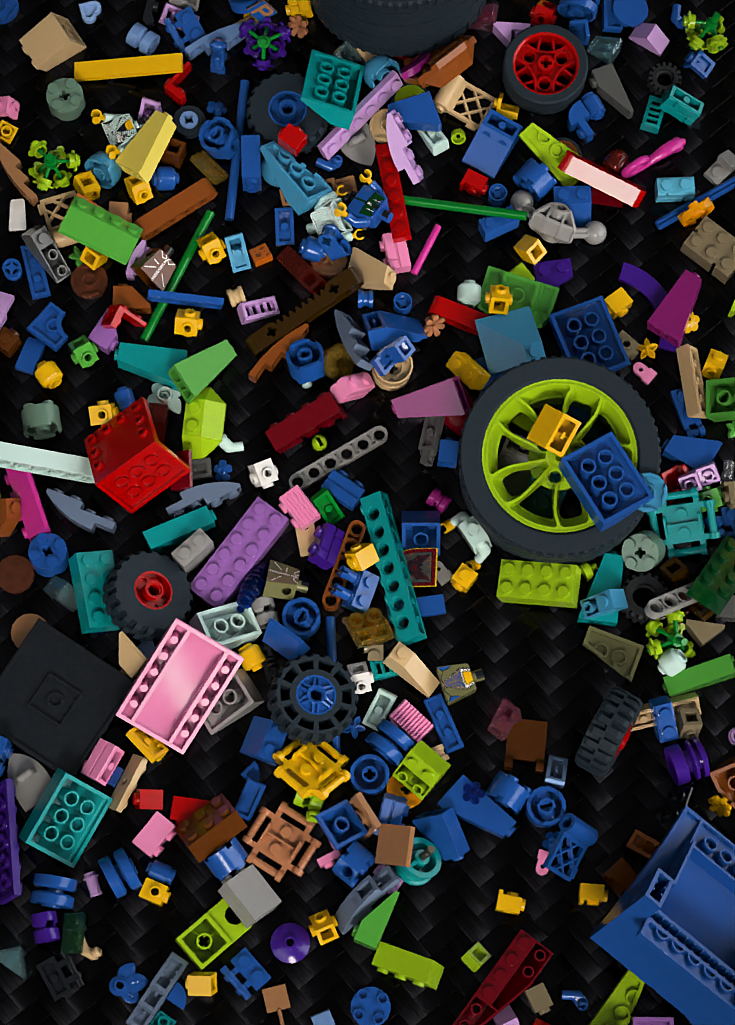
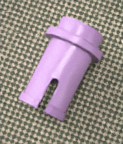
[83,871,103,898]

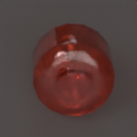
[601,149,629,176]

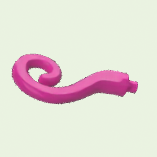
[621,137,686,178]

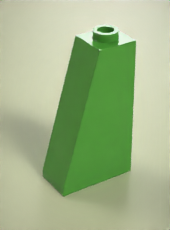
[167,340,237,404]
[662,654,735,697]

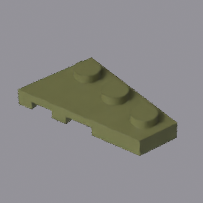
[582,626,644,683]

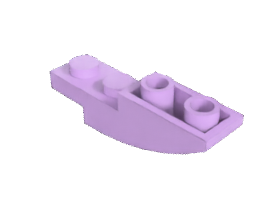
[386,109,424,185]

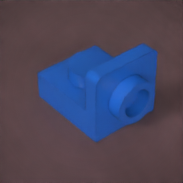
[682,50,716,79]

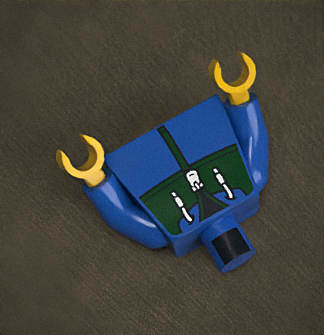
[334,169,393,228]

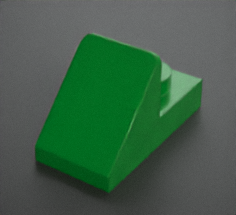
[309,487,345,525]

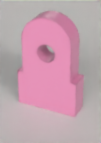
[632,362,657,385]
[535,849,549,876]

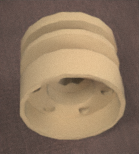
[371,348,413,391]

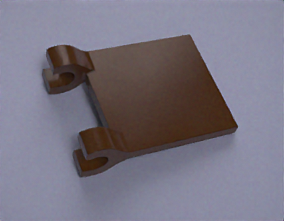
[503,718,548,775]

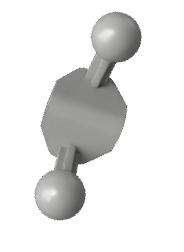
[510,190,607,245]

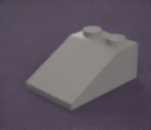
[204,669,264,735]

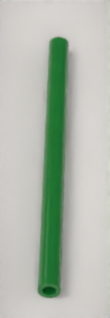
[403,195,527,221]
[139,210,215,343]

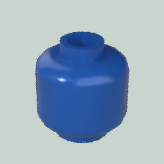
[151,166,179,191]
[299,236,327,263]

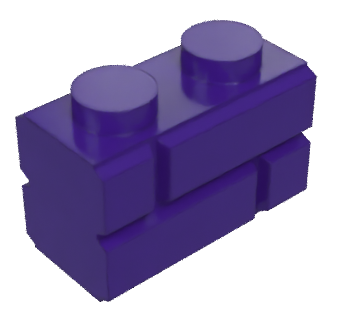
[308,523,345,570]

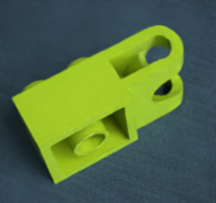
[175,899,252,971]

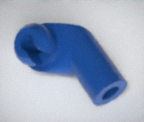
[671,4,685,29]
[314,155,343,172]

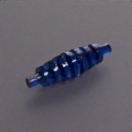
[237,562,268,613]

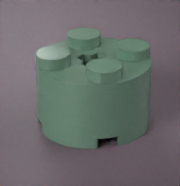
[46,78,85,121]
[21,400,62,440]
[622,530,666,572]

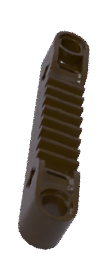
[245,266,364,358]

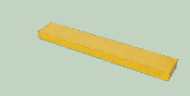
[74,53,183,82]

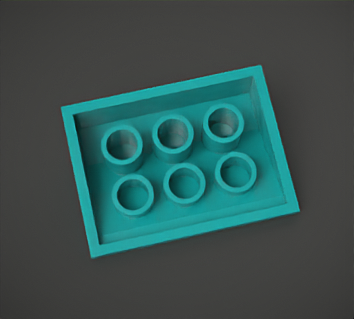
[300,49,365,130]
[18,768,113,868]

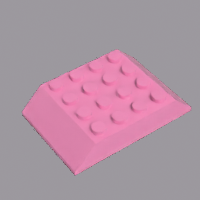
[116,618,244,754]

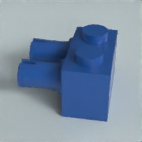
[331,565,380,613]

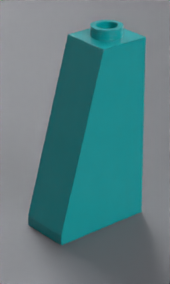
[114,342,188,392]
[143,506,217,555]
[577,551,624,627]

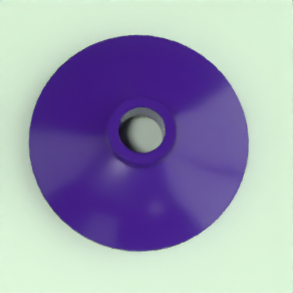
[270,923,310,963]

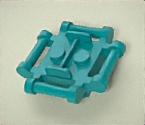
[646,486,721,560]

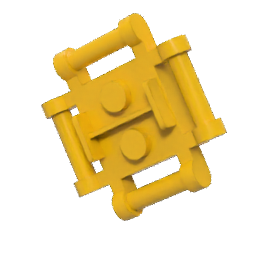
[272,739,351,800]

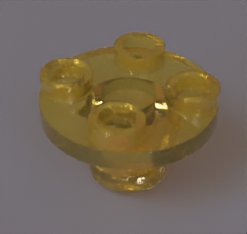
[322,343,354,381]

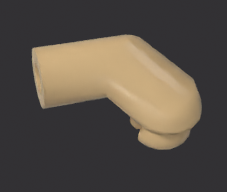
[75,935,102,960]

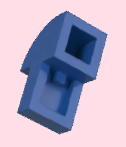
[567,100,594,143]

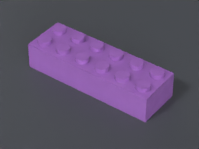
[190,497,289,609]

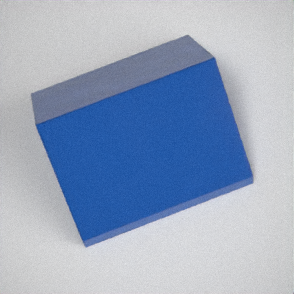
[262,617,310,660]

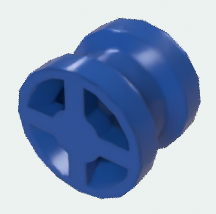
[2,258,23,281]
[358,289,373,309]

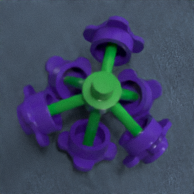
[239,17,292,71]

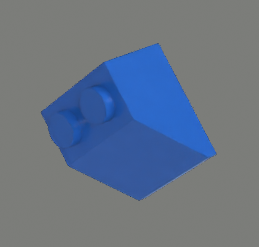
[552,186,592,228]
[401,511,441,555]
[240,716,288,766]

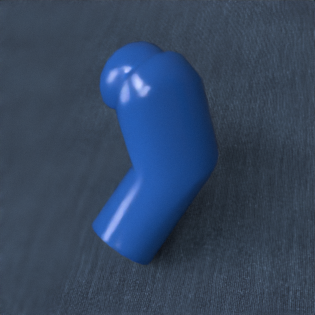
[562,989,589,1011]

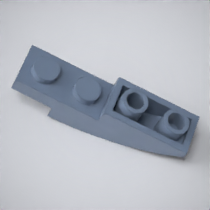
[166,482,242,519]
[46,488,117,534]
[335,865,401,935]

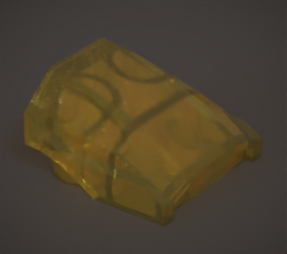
[342,608,395,648]

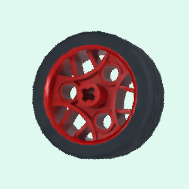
[502,24,588,115]

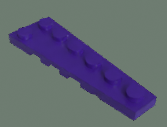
[0,779,22,905]

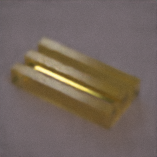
[190,150,229,185]

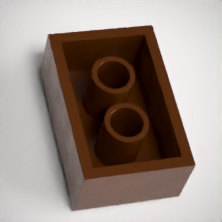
[174,793,248,863]

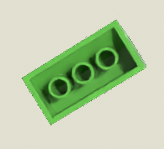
[58,195,143,265]

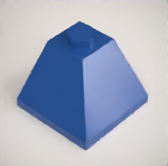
[315,799,368,850]

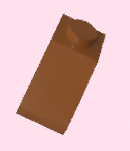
[113,284,152,314]
[0,497,22,537]

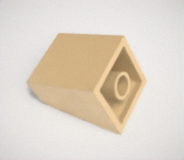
[19,12,87,72]

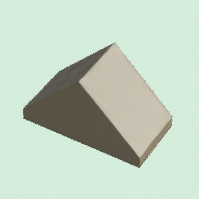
[684,619,725,648]

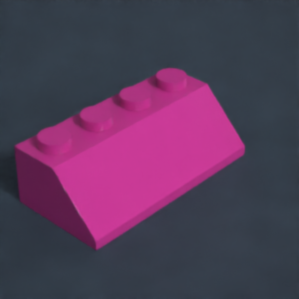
[4,468,52,543]

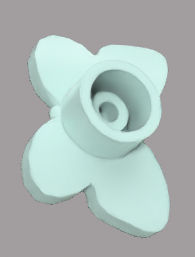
[147,383,181,414]

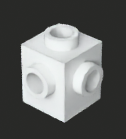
[248,458,279,489]
[347,661,374,694]

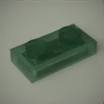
[61,912,86,954]

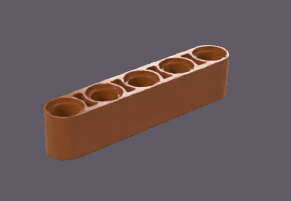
[133,178,218,241]
[322,520,366,612]

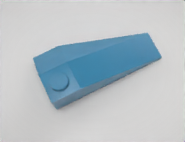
[260,141,332,215]

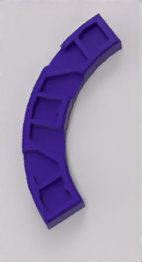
[618,262,677,353]

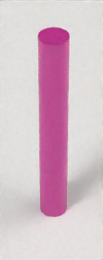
[411,224,442,275]

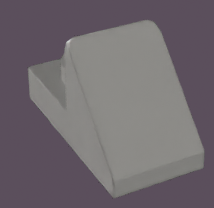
[703,150,735,187]

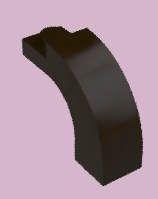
[660,556,715,622]

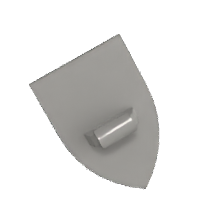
[328,122,376,166]
[7,753,51,812]

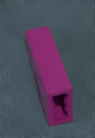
[647,270,702,348]
[391,376,470,418]

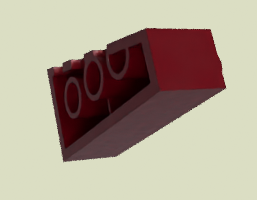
[265,392,349,454]

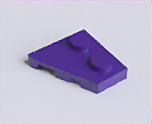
[533,258,573,288]

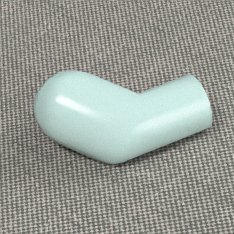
[219,434,244,453]

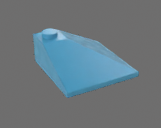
[474,306,546,375]

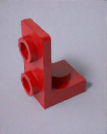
[164,61,192,107]
[100,304,147,329]

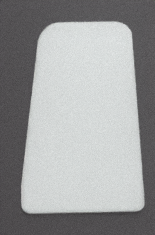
[9,199,26,231]

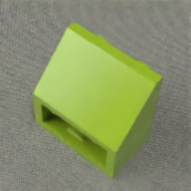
[392,740,451,800]

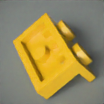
[126,727,169,763]

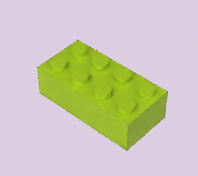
[496,559,582,608]

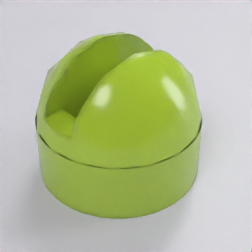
[451,128,466,145]
[312,435,327,451]

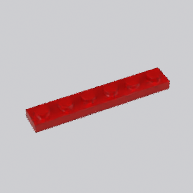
[375,142,412,243]

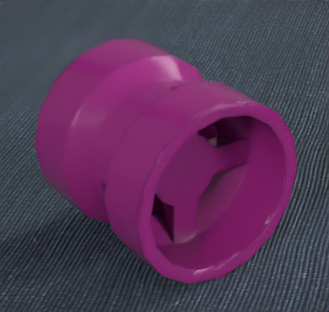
[426,487,452,514]

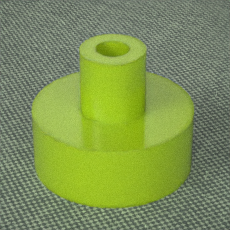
[578,562,598,582]

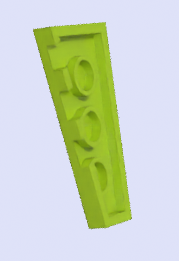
[518,123,582,186]
[588,969,645,1025]

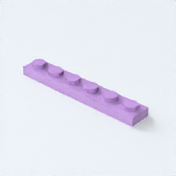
[317,70,404,160]

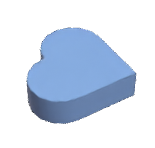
[79,0,102,24]

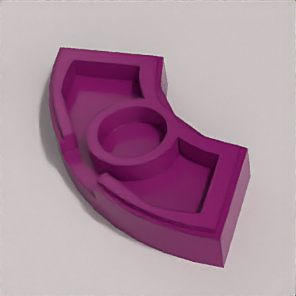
[398,52,431,80]

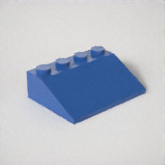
[548,296,631,372]
[558,431,654,533]

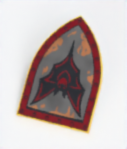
[389,548,438,587]

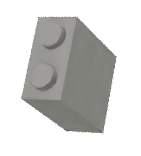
[171,528,215,577]
[218,864,282,928]

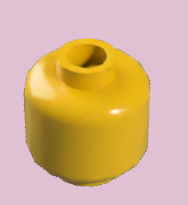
[34,360,63,389]
[238,642,266,672]

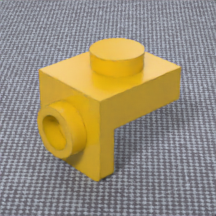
[493,92,520,120]
[701,348,729,380]

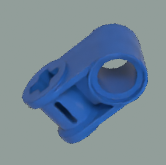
[318,224,351,261]

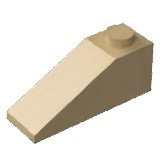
[382,641,440,698]

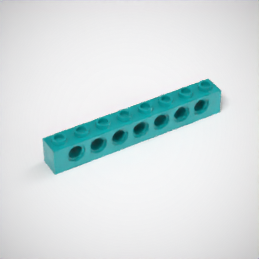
[360,491,427,646]

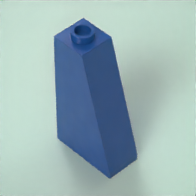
[436,774,516,839]

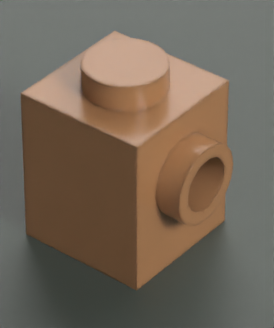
[109,201,132,223]

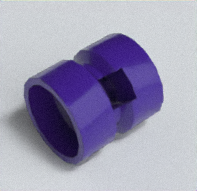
[31,911,61,944]

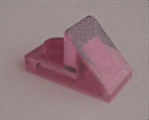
[469,3,499,32]
[487,698,522,741]

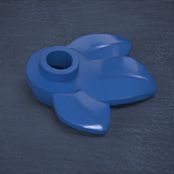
[109,963,149,1004]

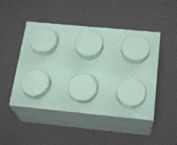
[189,599,262,649]

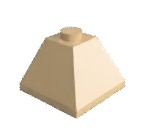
[119,631,148,681]

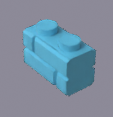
[654,177,695,203]

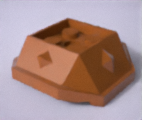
[404,34,477,89]

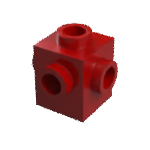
[529,0,558,25]

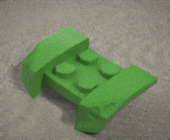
[477,266,560,328]

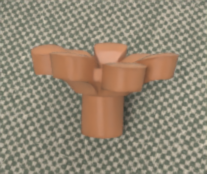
[288,15,308,38]
[423,314,445,337]

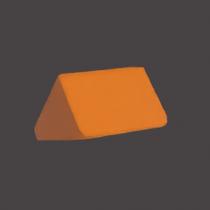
[248,243,273,267]

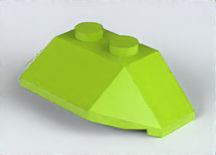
[182,387,226,460]

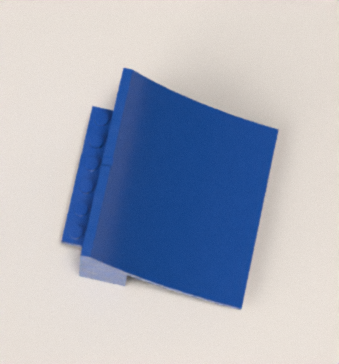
[590,805,735,1025]

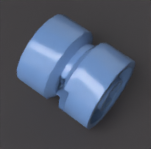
[126,22,160,56]

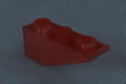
[276,245,327,295]

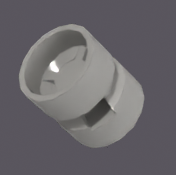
[249,596,280,629]

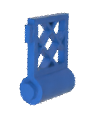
[543,813,598,882]

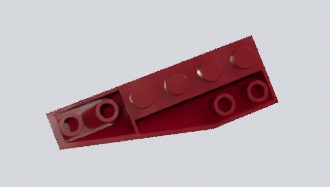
[453,929,554,1025]

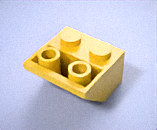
[526,403,581,458]

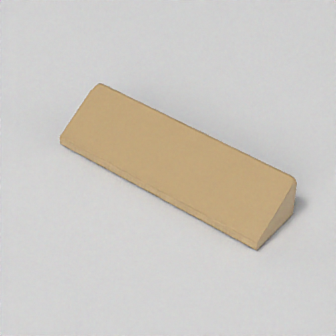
[676,344,707,419]
[631,692,701,732]

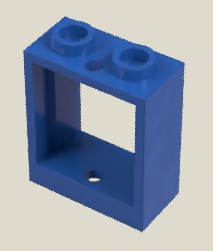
[241,135,262,193]

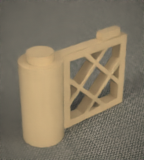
[433,75,495,132]
[37,190,79,249]

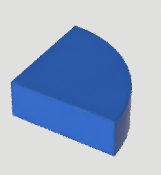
[240,761,260,781]
[166,982,187,1010]

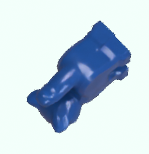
[209,37,227,74]

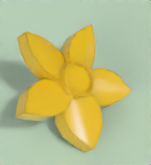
[638,338,658,359]

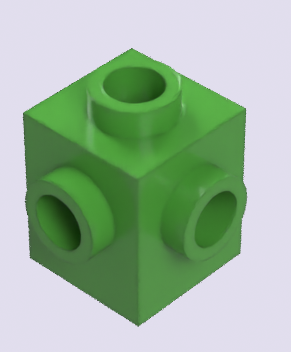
[68,335,99,368]
[699,485,726,512]

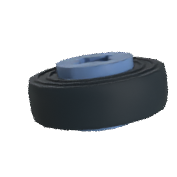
[173,105,206,139]

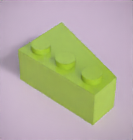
[372,941,445,990]

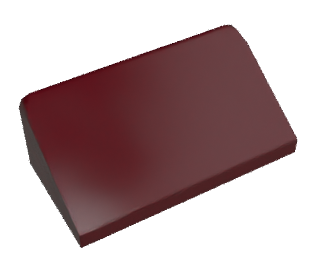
[170,450,193,491]

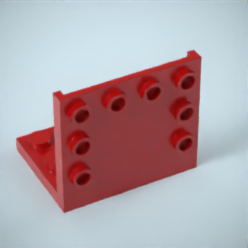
[84,396,191,514]

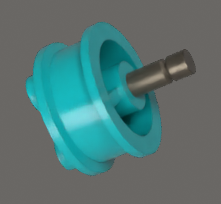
[394,837,441,886]

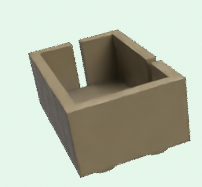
[680,216,735,284]

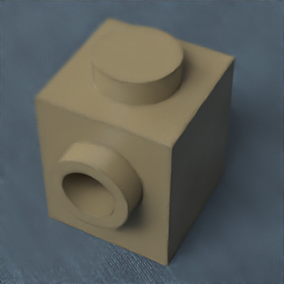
[619,330,640,361]
[676,709,703,740]

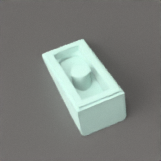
[417,130,449,156]
[362,687,398,732]

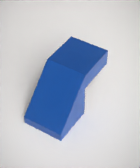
[370,335,416,376]

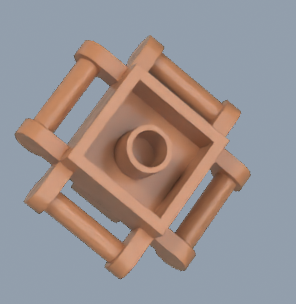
[241,801,322,882]

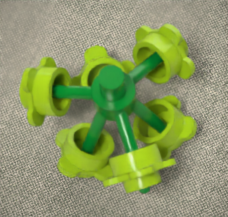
[682,11,728,54]
[28,140,81,191]
[646,609,695,659]

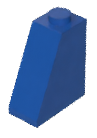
[385,91,442,132]
[662,435,723,471]
[412,806,470,861]

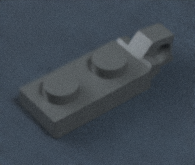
[418,416,445,467]

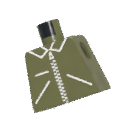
[262,560,309,600]

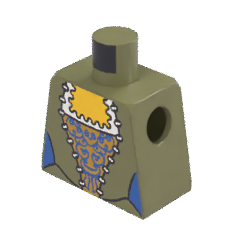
[436,663,485,706]

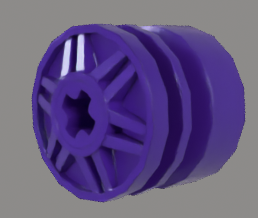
[664,737,710,786]

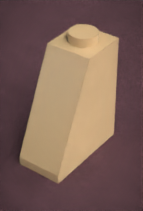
[348,247,396,290]

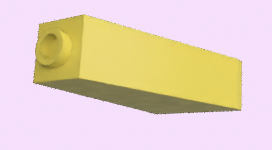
[115,110,177,184]

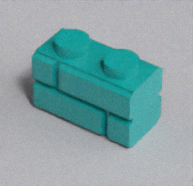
[659,85,704,126]

